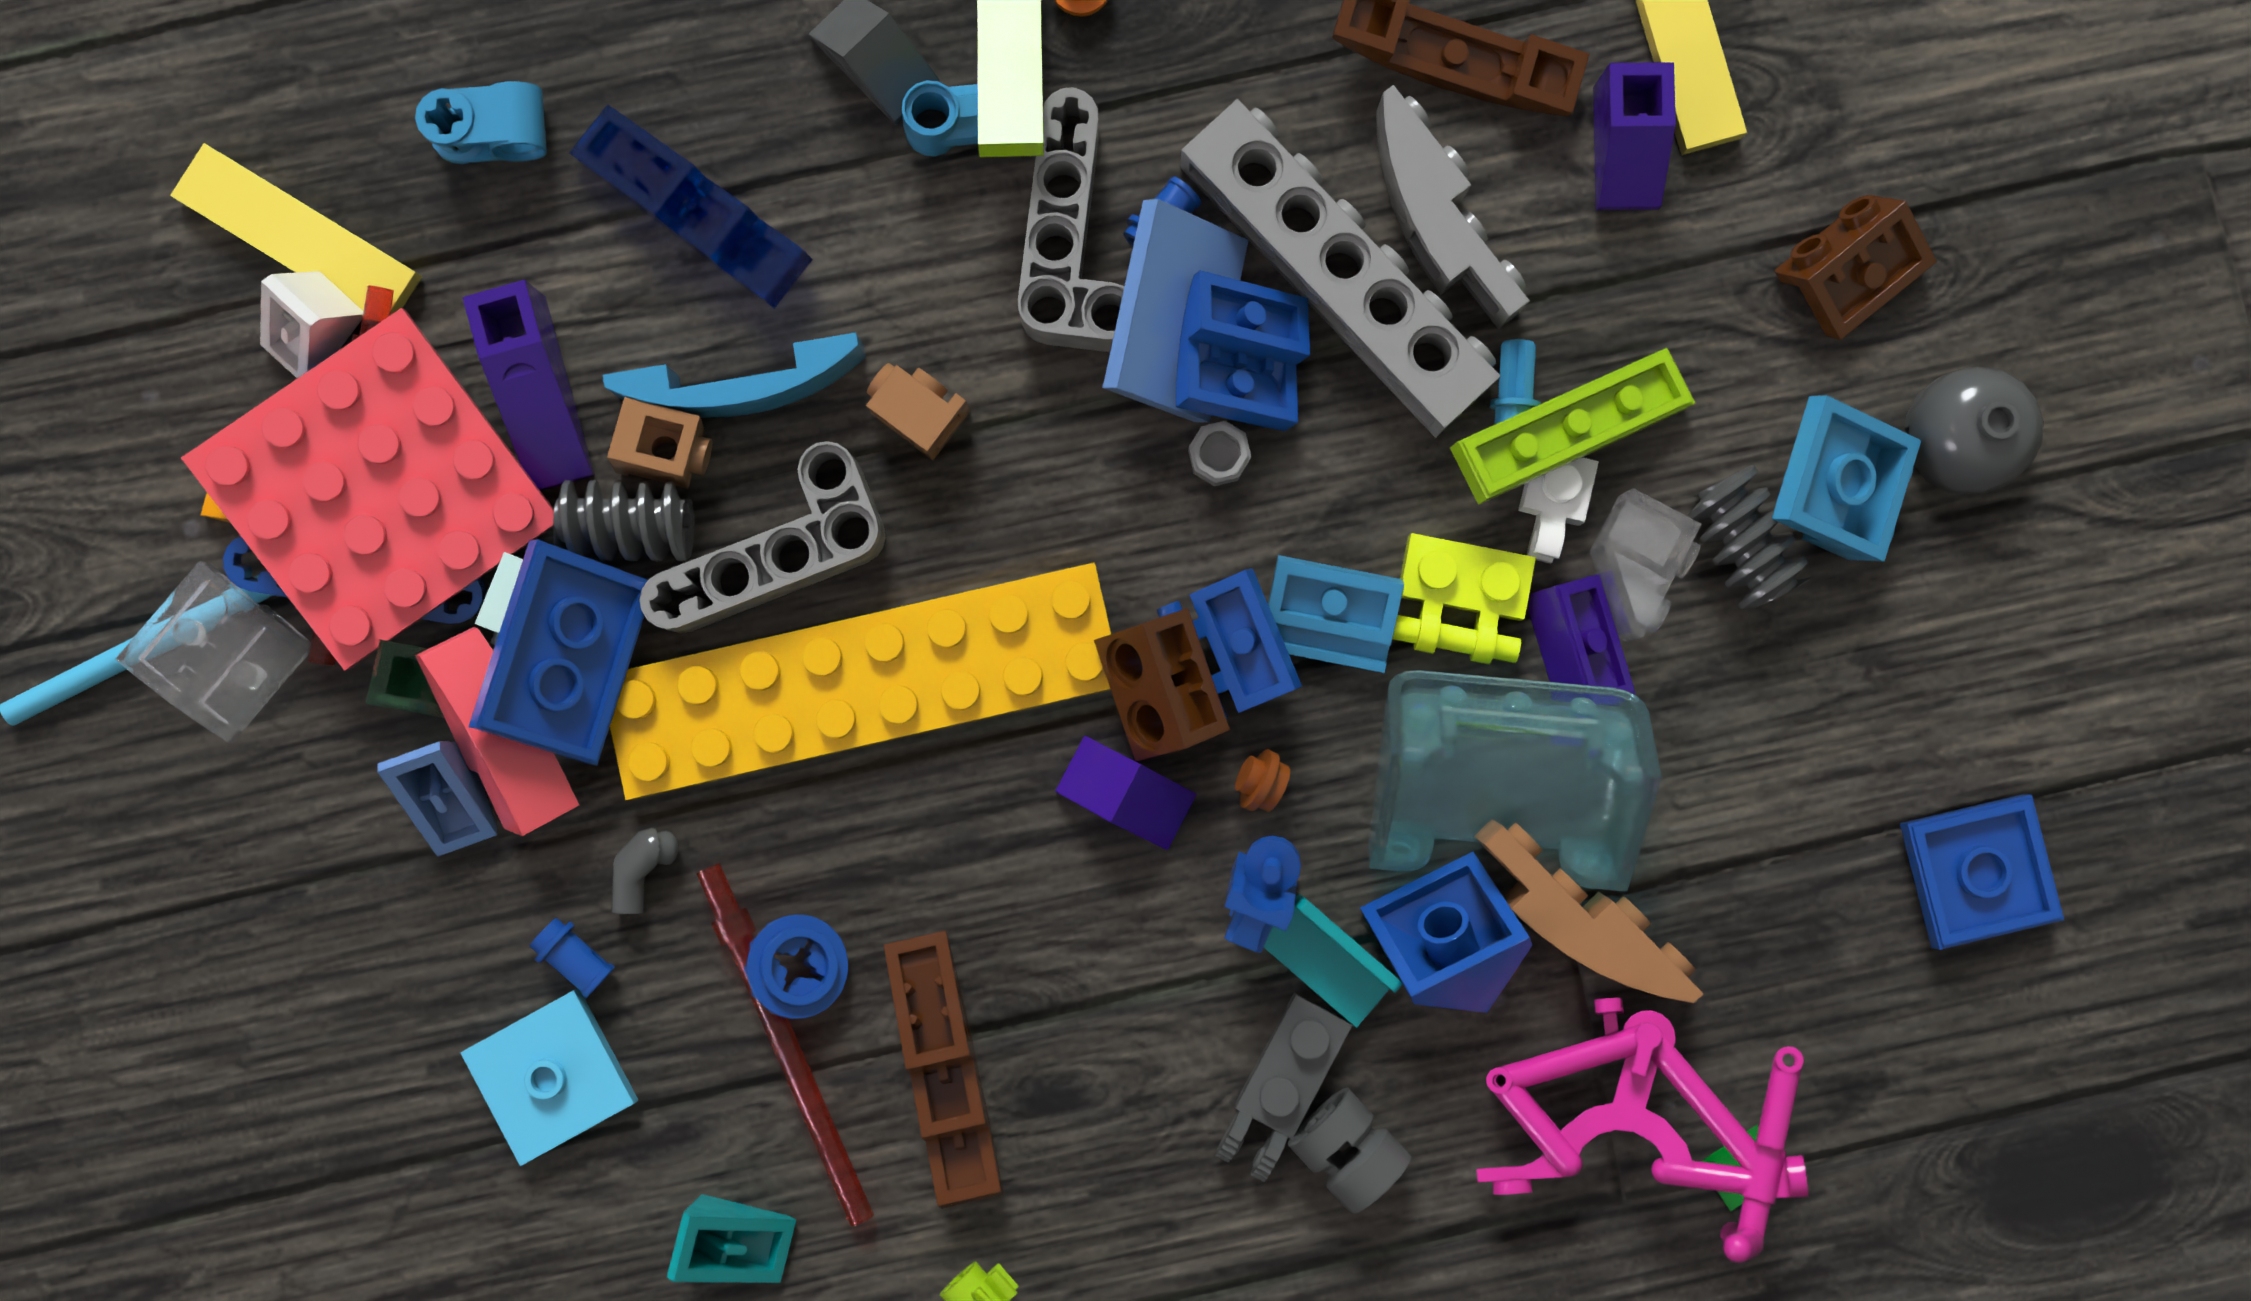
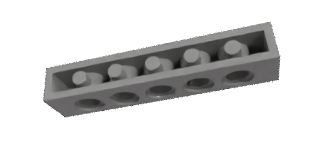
[1180,98,1500,438]

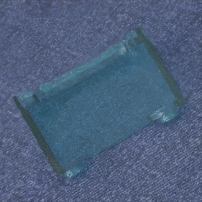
[1369,670,1662,892]

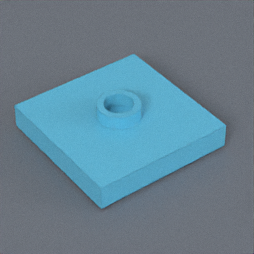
[460,989,639,1166]

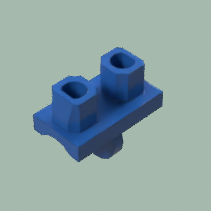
[1224,836,1301,953]

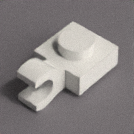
[1518,457,1599,564]

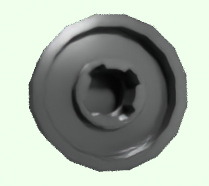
[1288,1087,1412,1214]

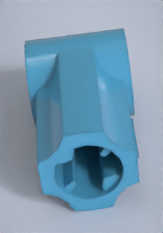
[902,80,978,156]

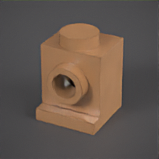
[866,363,970,460]
[607,397,712,489]

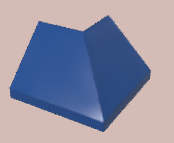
[1360,852,1532,1013]

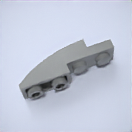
[1376,85,1530,329]

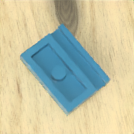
[1268,555,1404,673]

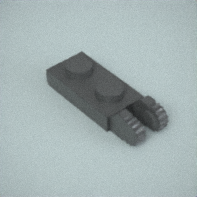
[1215,992,1353,1182]

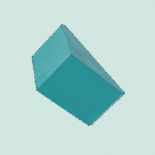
[667,1194,796,1283]

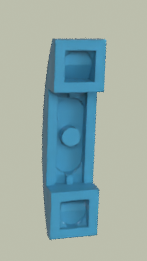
[603,333,866,418]

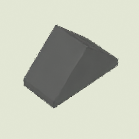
[808,0,940,125]

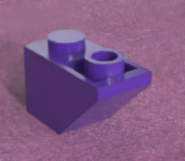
[1593,62,1676,210]

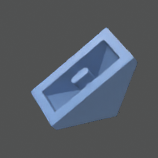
[377,741,497,857]

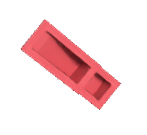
[415,627,579,836]

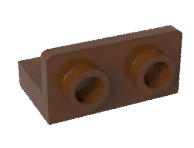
[1775,195,1937,340]

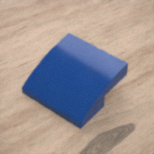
[1176,270,1310,432]

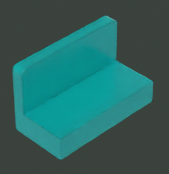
[1264,894,1403,1028]

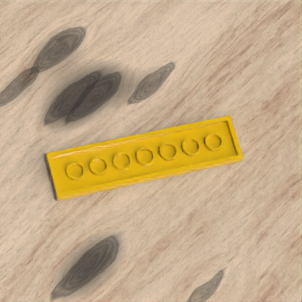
[610,562,1111,800]

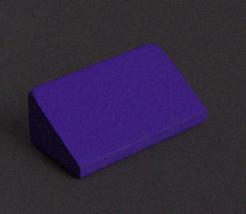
[1527,574,1636,715]

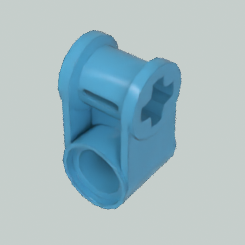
[415,81,547,164]

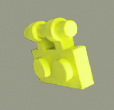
[1392,533,1536,664]

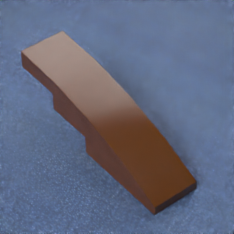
[883,930,1004,1209]

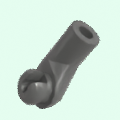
[611,828,678,914]

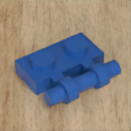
[1156,568,1302,718]

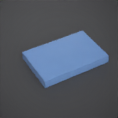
[1103,199,1249,423]

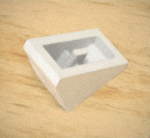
[260,271,366,378]

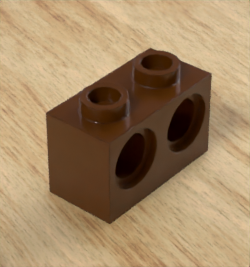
[1094,608,1230,761]

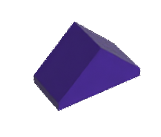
[1055,735,1197,850]

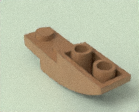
[1474,819,1703,1003]

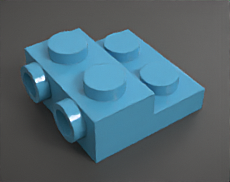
[1772,395,1921,562]

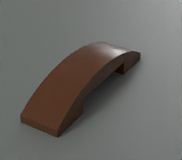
[1332,0,1590,116]

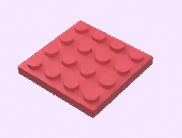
[181,308,554,671]

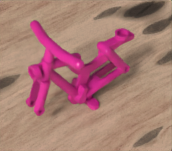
[1476,998,1808,1263]

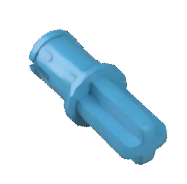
[1490,339,1541,424]

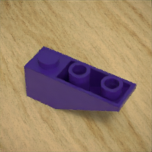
[462,279,595,491]

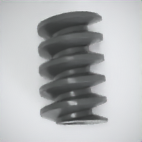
[1687,465,1812,610]
[553,480,695,562]

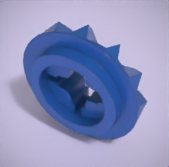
[743,915,848,1019]

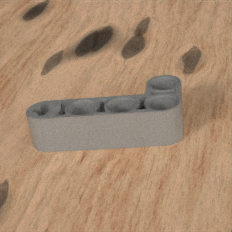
[1018,87,1124,352]
[640,441,886,633]

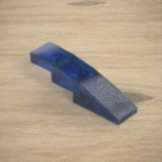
[569,104,813,309]

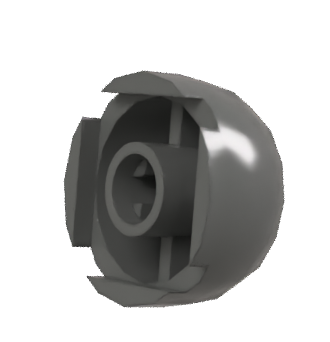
[1905,367,2044,495]

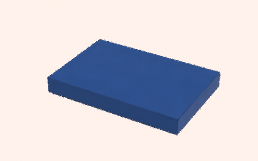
[468,539,648,766]

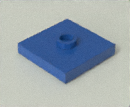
[1900,794,2064,950]

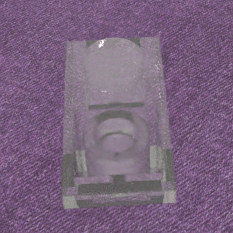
[1590,488,1702,642]

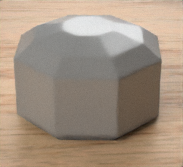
[1188,421,1252,486]

